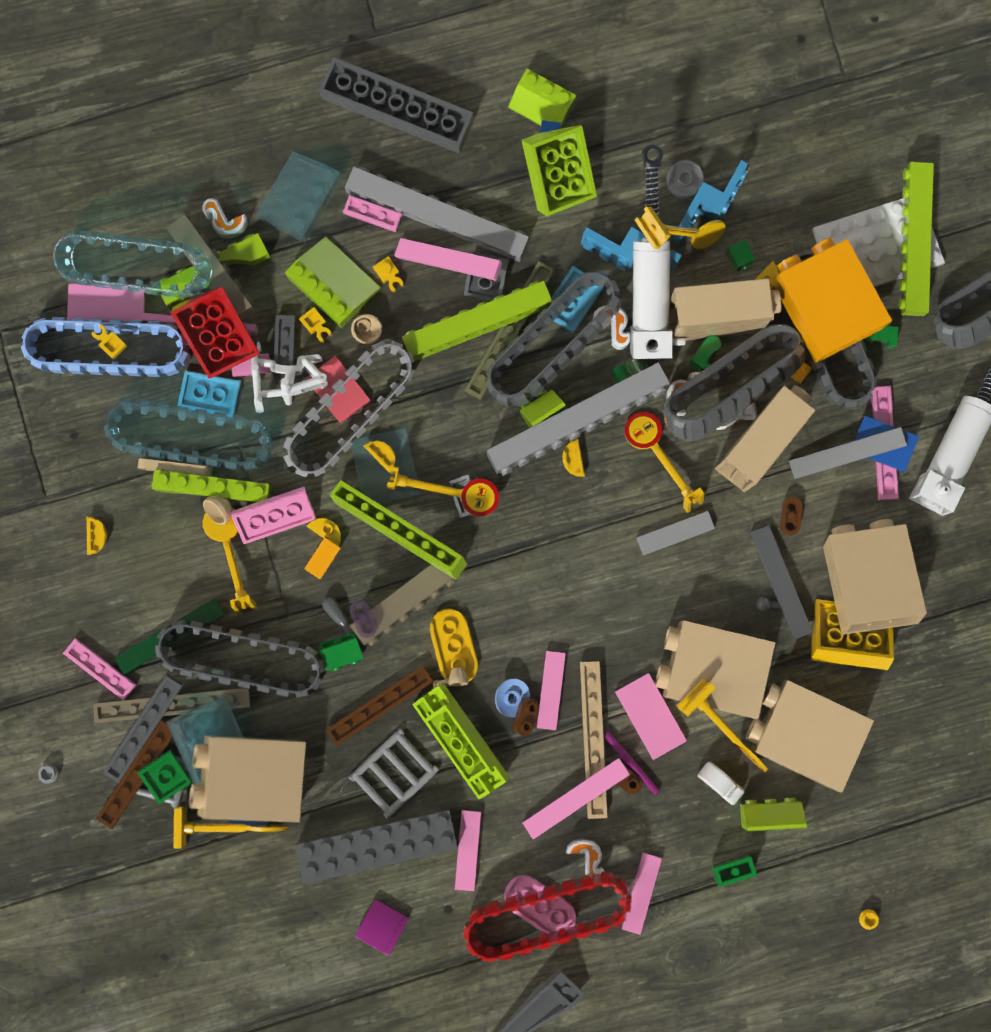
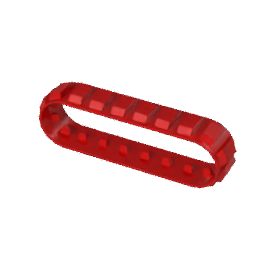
[463,871,632,962]

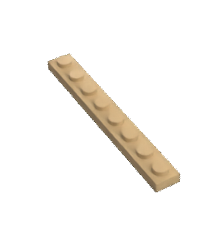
[580,661,607,819]

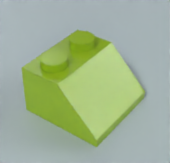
[520,390,566,428]

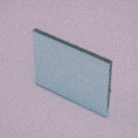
[351,428,421,504]

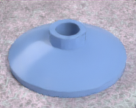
[495,679,530,717]

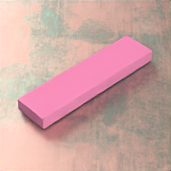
[63,638,136,700]
[537,651,566,730]
[455,810,481,891]
[621,853,662,935]

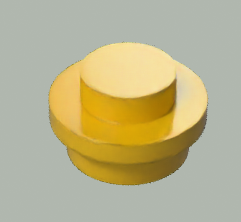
[859,909,879,930]

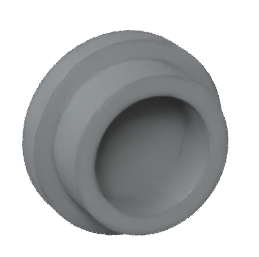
[38,764,58,784]

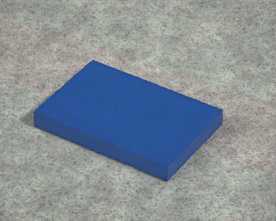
[855,416,919,473]

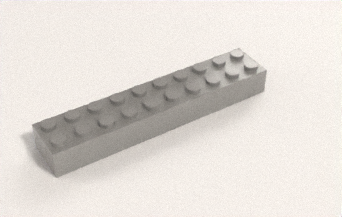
[487,362,669,476]

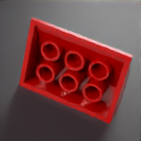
[170,286,260,379]

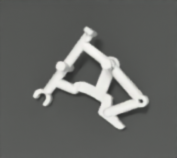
[251,342,328,413]

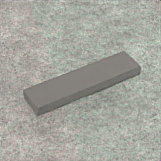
[636,511,715,556]

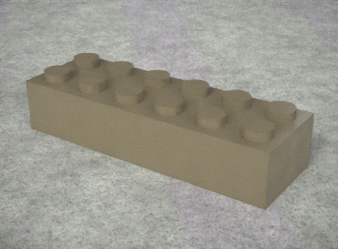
[350,565,458,646]

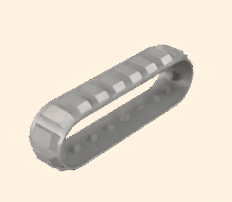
[283,341,415,477]

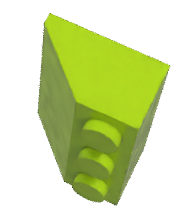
[508,69,576,128]
[740,798,807,831]

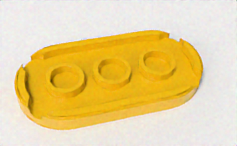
[430,609,478,682]

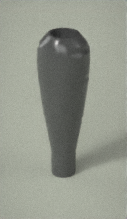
[322,596,354,634]

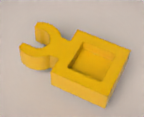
[373,256,404,292]
[299,307,332,343]
[91,325,127,360]

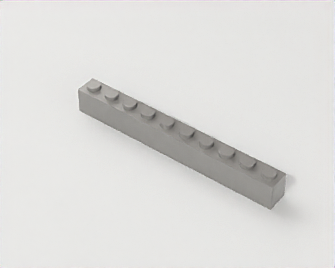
[345,167,529,262]

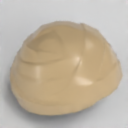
[351,314,382,344]
[203,496,232,525]

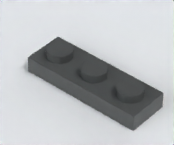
[274,315,296,373]

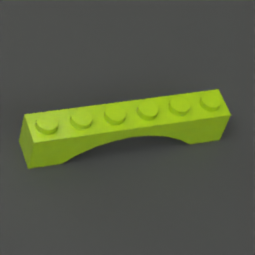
[156,233,270,309]
[151,470,272,504]

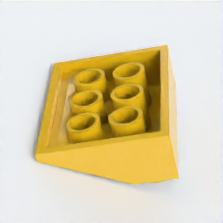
[811,599,894,670]

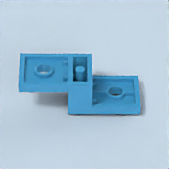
[672,160,748,244]
[581,227,681,271]

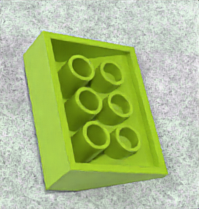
[522,125,597,216]
[285,237,381,328]

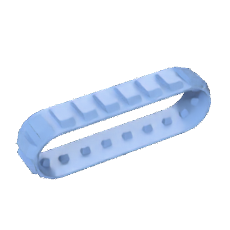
[21,317,191,377]

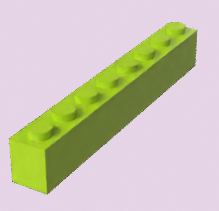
[899,162,934,316]
[402,281,552,362]
[329,480,467,580]

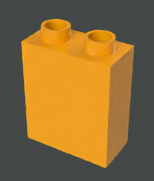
[772,237,892,364]

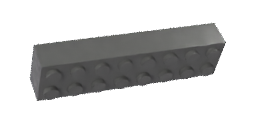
[319,57,473,153]
[295,808,458,884]

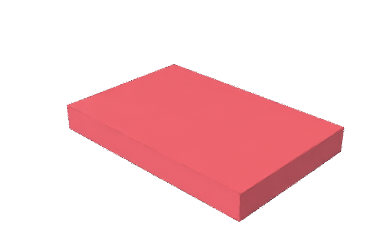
[305,356,370,424]

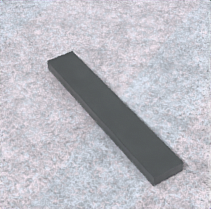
[751,526,813,640]
[103,674,184,783]

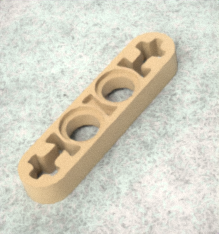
[138,459,213,477]

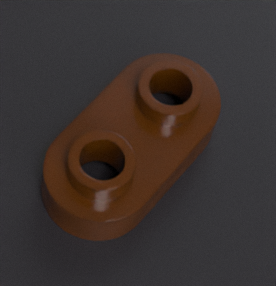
[780,497,802,536]
[513,697,539,736]
[617,767,642,794]

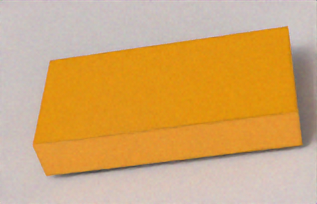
[304,537,342,579]

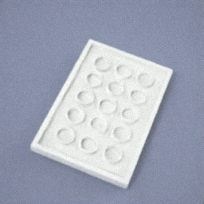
[812,198,945,287]

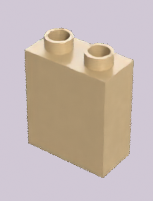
[669,279,781,341]
[715,385,815,492]
[823,519,927,635]
[655,621,775,719]
[746,680,874,793]
[190,735,306,822]

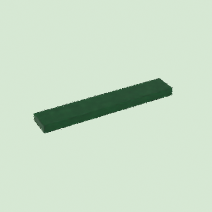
[115,598,225,675]

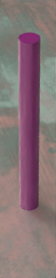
[603,731,660,795]

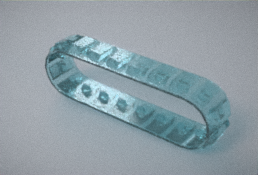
[53,230,212,297]
[104,400,273,471]

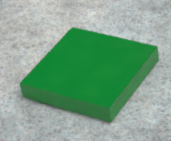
[137,749,192,805]

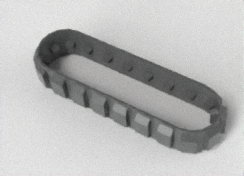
[793,250,877,410]
[933,270,991,349]
[486,271,622,407]
[663,324,805,441]
[155,620,325,697]

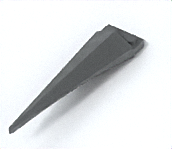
[498,968,585,1032]

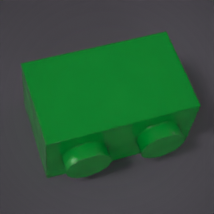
[319,632,364,671]
[710,854,757,887]

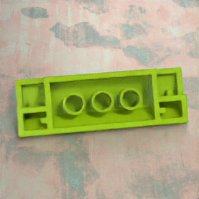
[412,683,511,800]

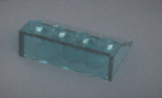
[255,151,342,243]
[167,696,243,784]

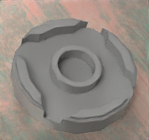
[666,160,704,198]

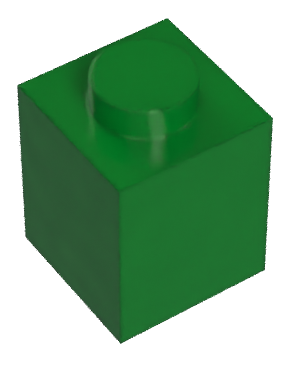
[726,239,756,272]

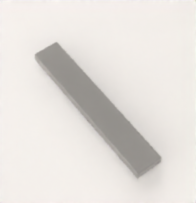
[789,427,907,480]

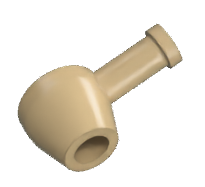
[433,668,468,688]

